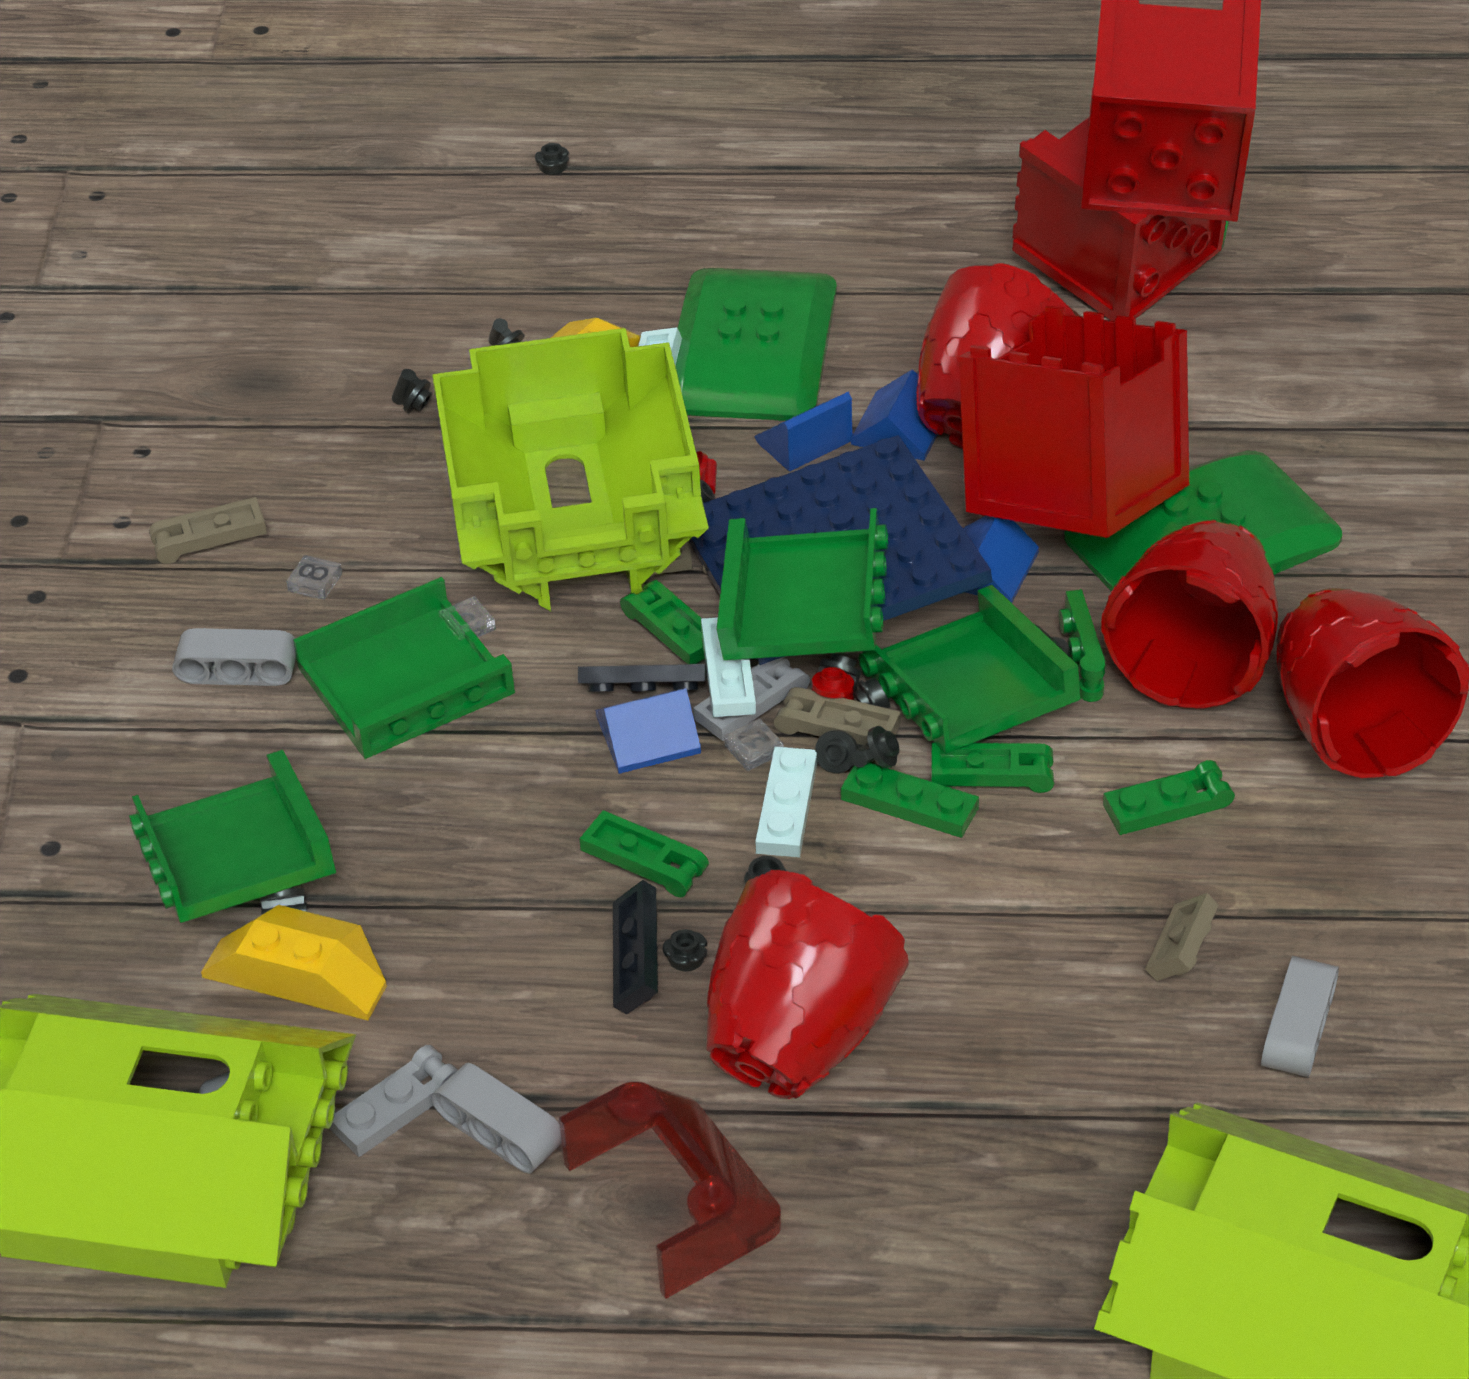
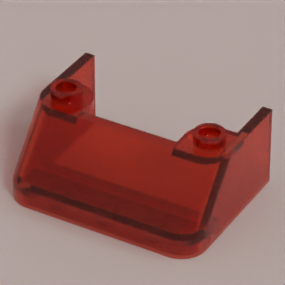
[559,1082,782,1299]

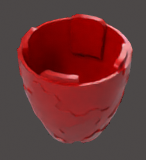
[917,263,1076,449]
[1101,520,1278,709]
[1277,588,1469,778]
[706,870,909,1099]

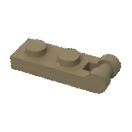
[149,497,267,564]
[774,687,901,745]

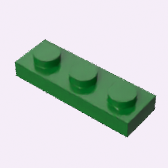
[841,763,979,838]

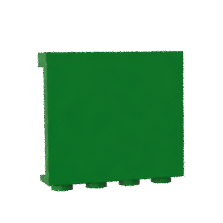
[716,508,888,661]
[293,577,515,759]
[858,585,1081,754]
[129,750,336,923]

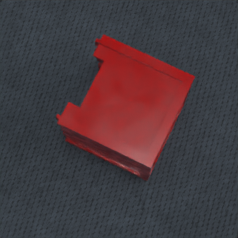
[1081,0,1261,222]
[1012,117,1226,321]
[959,306,1189,538]

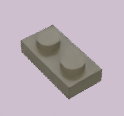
[1145,893,1219,981]

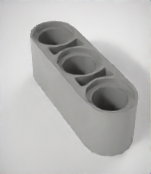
[172,628,296,686]
[1261,956,1339,1078]
[431,1063,566,1174]

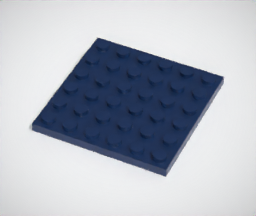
[689,435,993,665]

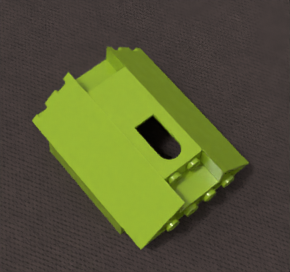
[432,328,709,611]
[0,994,356,1288]
[1094,1102,1469,1379]

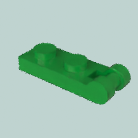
[620,580,705,664]
[1059,589,1105,702]
[931,743,1054,793]
[1103,760,1235,835]
[579,810,709,898]

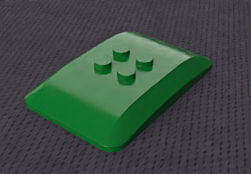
[675,268,837,421]
[1064,450,1342,591]

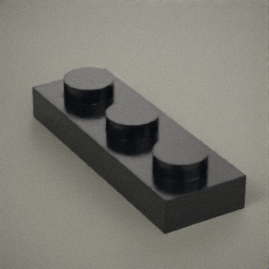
[578,664,707,692]
[613,880,658,1014]

